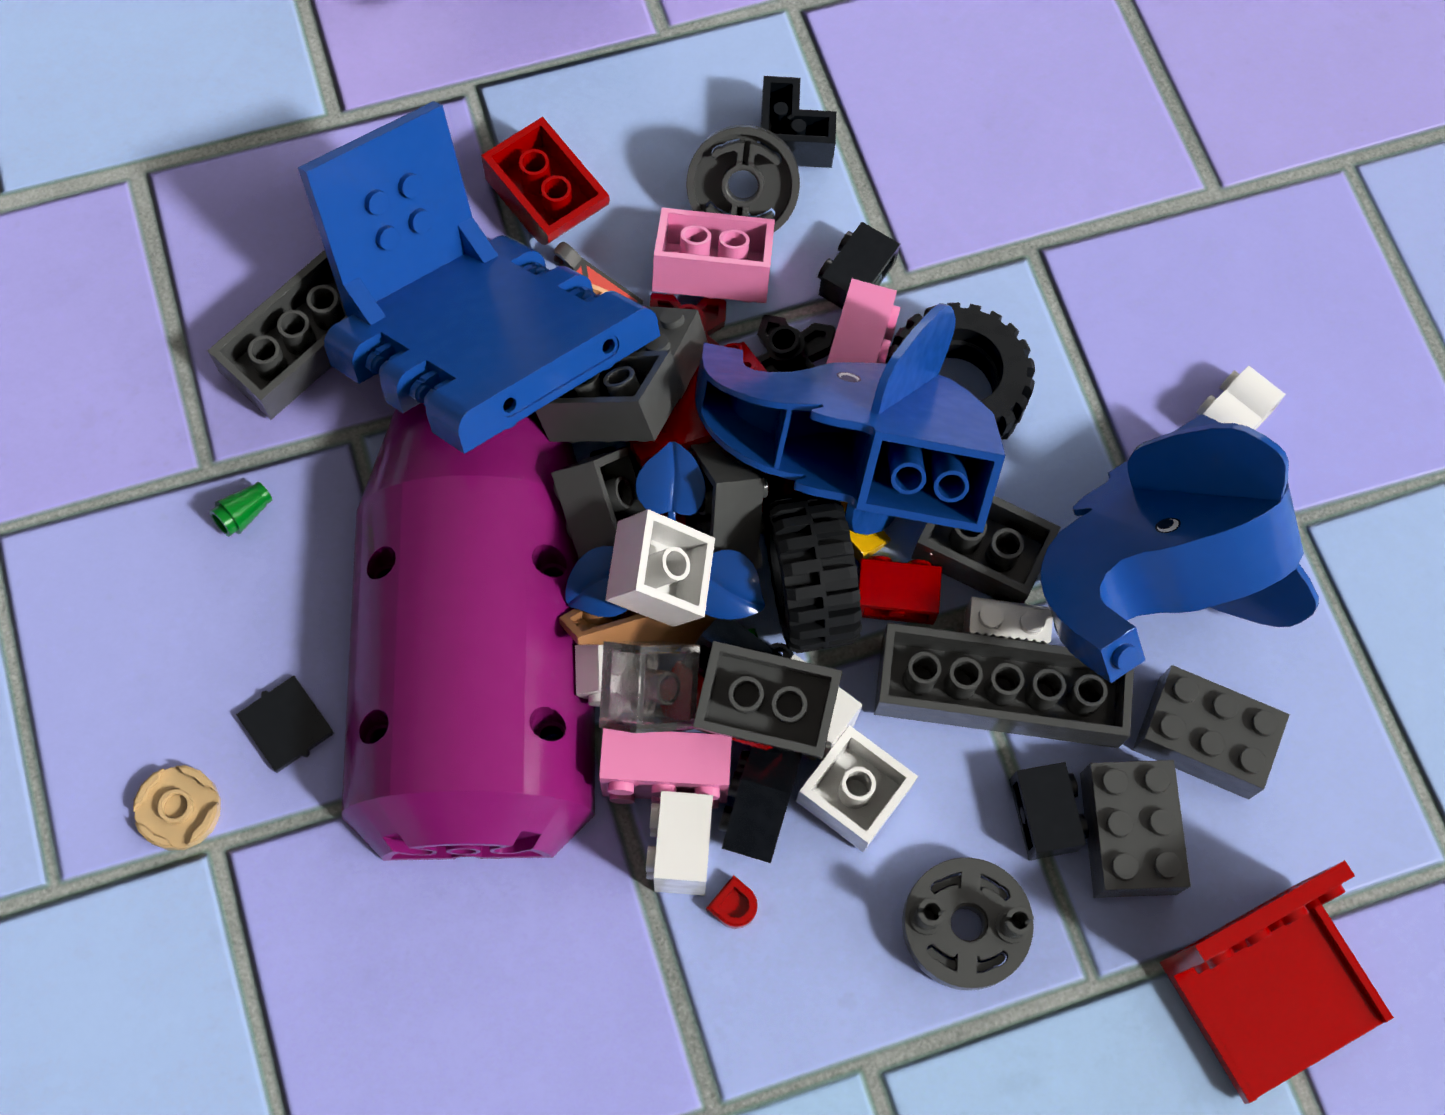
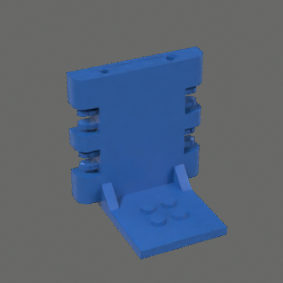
[298,101,661,454]

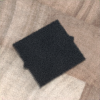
[236,676,335,773]

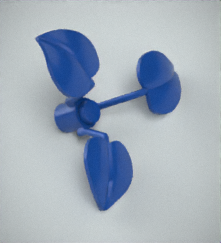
[565,442,765,620]

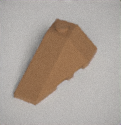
[559,609,716,645]

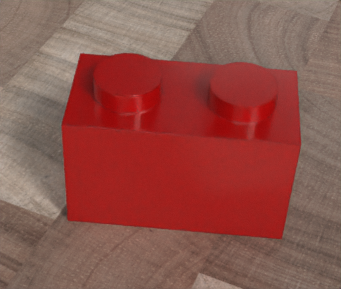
[857,555,942,625]

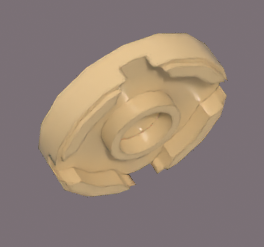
[133,765,221,851]

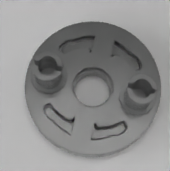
[686,125,800,232]
[902,858,1034,990]

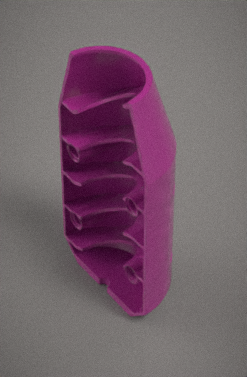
[341,403,595,861]

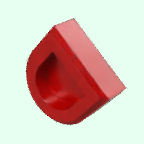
[706,875,758,929]

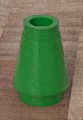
[209,482,272,537]

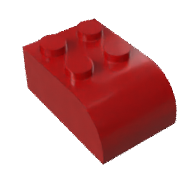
[481,117,610,245]

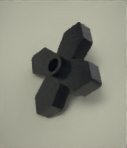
[756,315,836,372]

